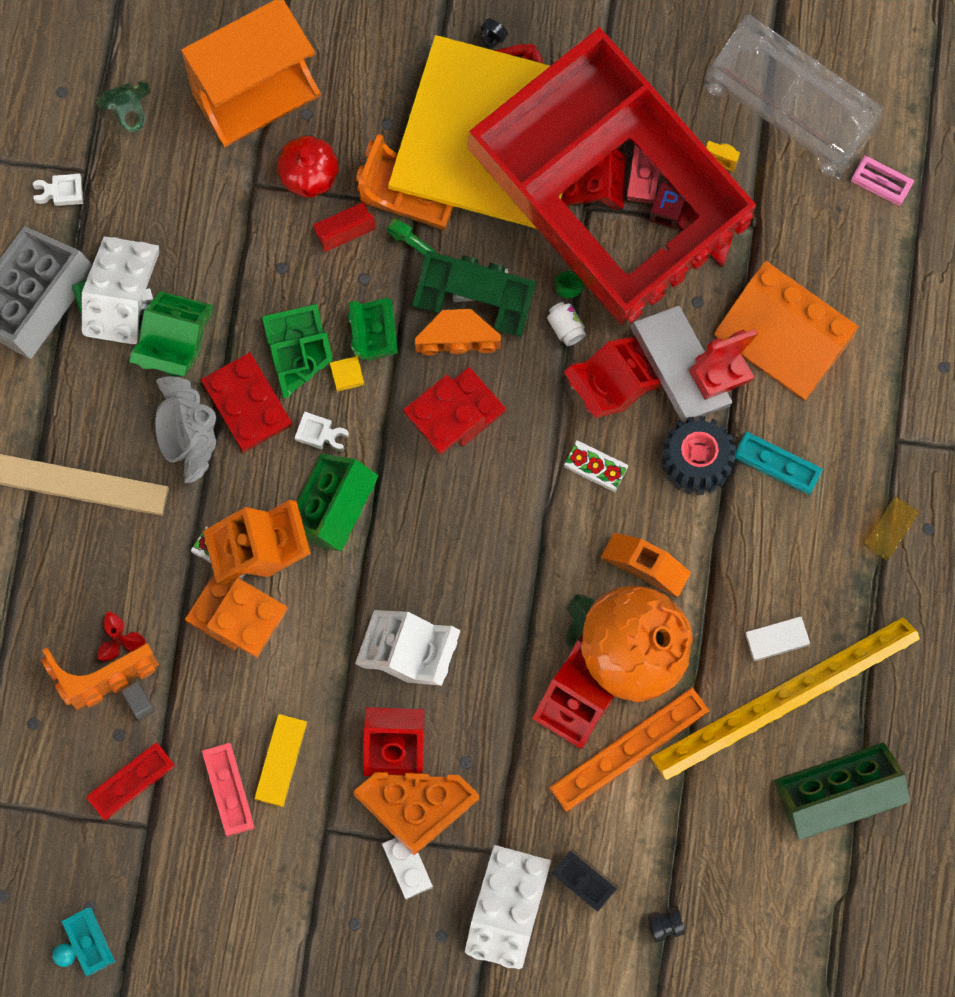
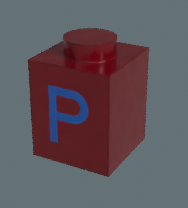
[650,182,686,230]

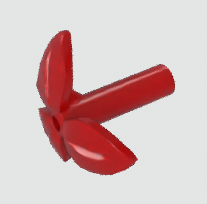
[97,611,146,662]

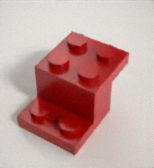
[564,336,663,418]
[403,367,506,455]
[532,635,615,749]

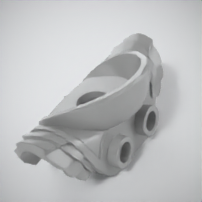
[155,376,216,483]

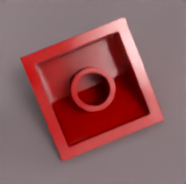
[364,707,425,776]

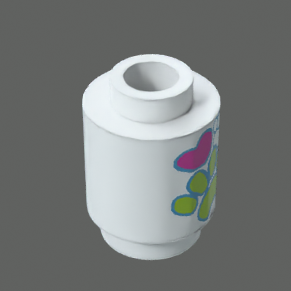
[547,302,586,346]

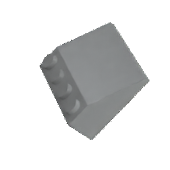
[0,226,92,359]

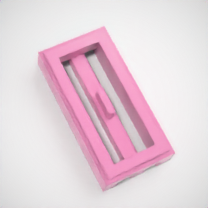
[851,155,914,207]

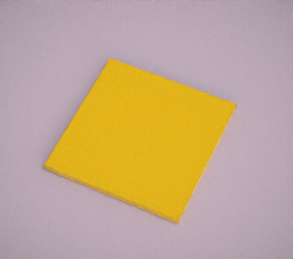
[388,35,563,229]

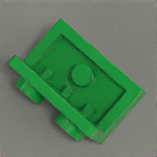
[348,297,398,361]

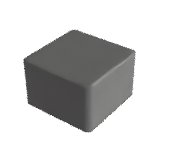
[122,682,155,721]

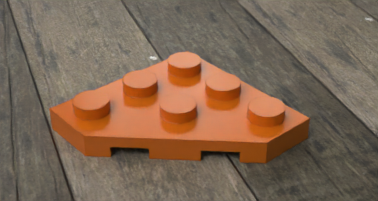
[354,772,479,855]

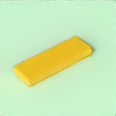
[254,714,307,807]

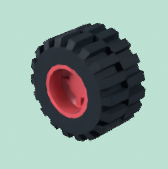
[661,416,736,495]

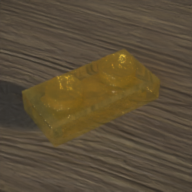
[864,496,920,561]

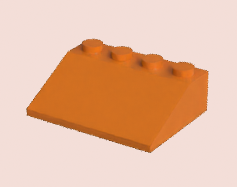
[713,261,859,401]

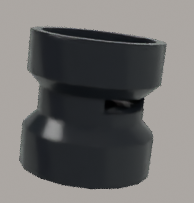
[648,906,685,943]

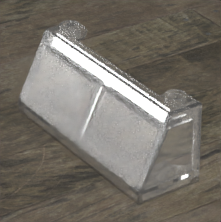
[704,13,885,179]

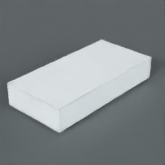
[745,617,810,662]

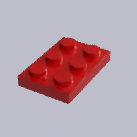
[201,352,293,453]

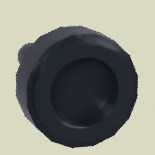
[480,18,508,48]

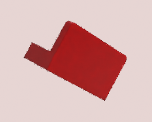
[313,202,376,252]

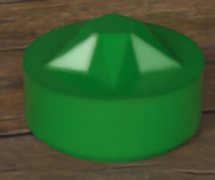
[554,271,583,298]

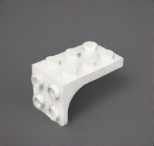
[82,236,159,344]
[465,845,551,969]

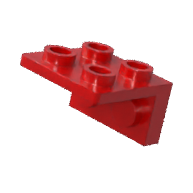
[561,149,626,210]
[689,329,758,400]

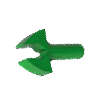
[386,219,435,256]

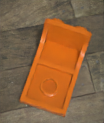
[356,134,454,231]
[41,643,159,710]

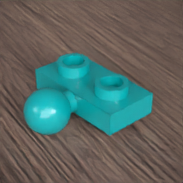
[52,908,115,976]

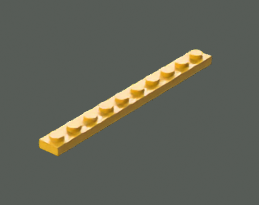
[651,617,920,780]

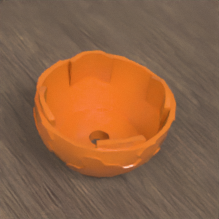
[581,586,693,703]

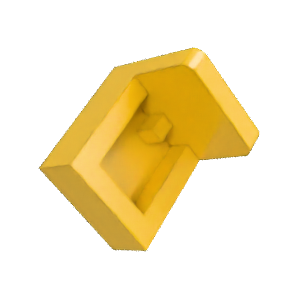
[706,141,740,172]

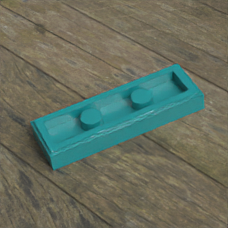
[735,431,823,496]

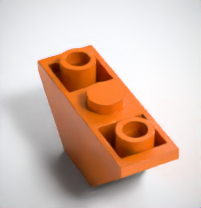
[415,309,501,356]
[600,532,691,599]

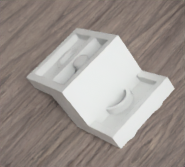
[355,610,461,686]

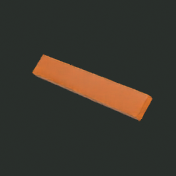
[549,687,710,813]

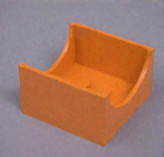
[181,0,321,148]

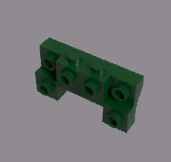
[412,250,537,338]

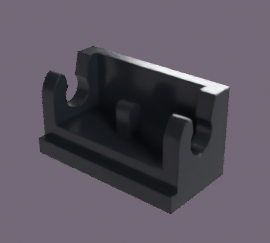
[552,850,619,912]

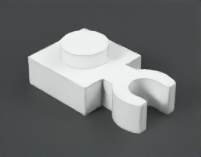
[33,174,83,206]
[295,412,349,452]

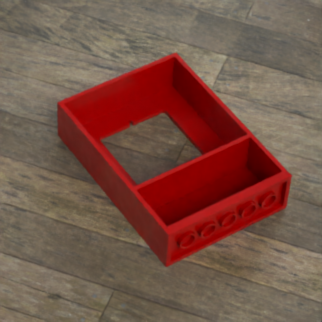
[467,27,756,326]

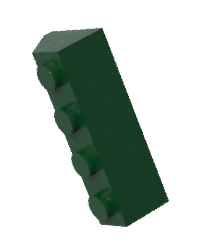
[774,742,910,840]

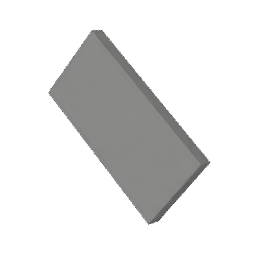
[630,306,733,424]

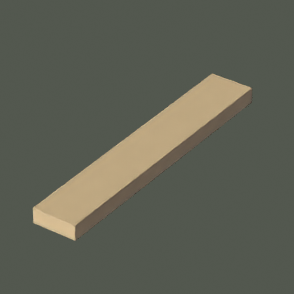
[0,454,169,516]

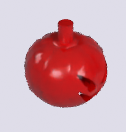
[276,135,339,198]

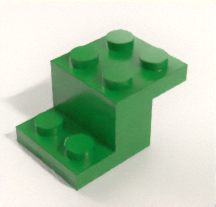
[130,291,214,377]

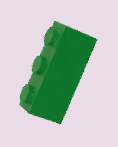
[297,453,379,552]

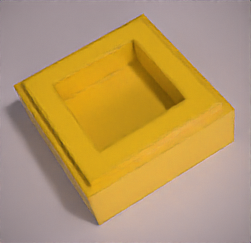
[330,356,365,392]

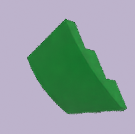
[261,304,333,399]

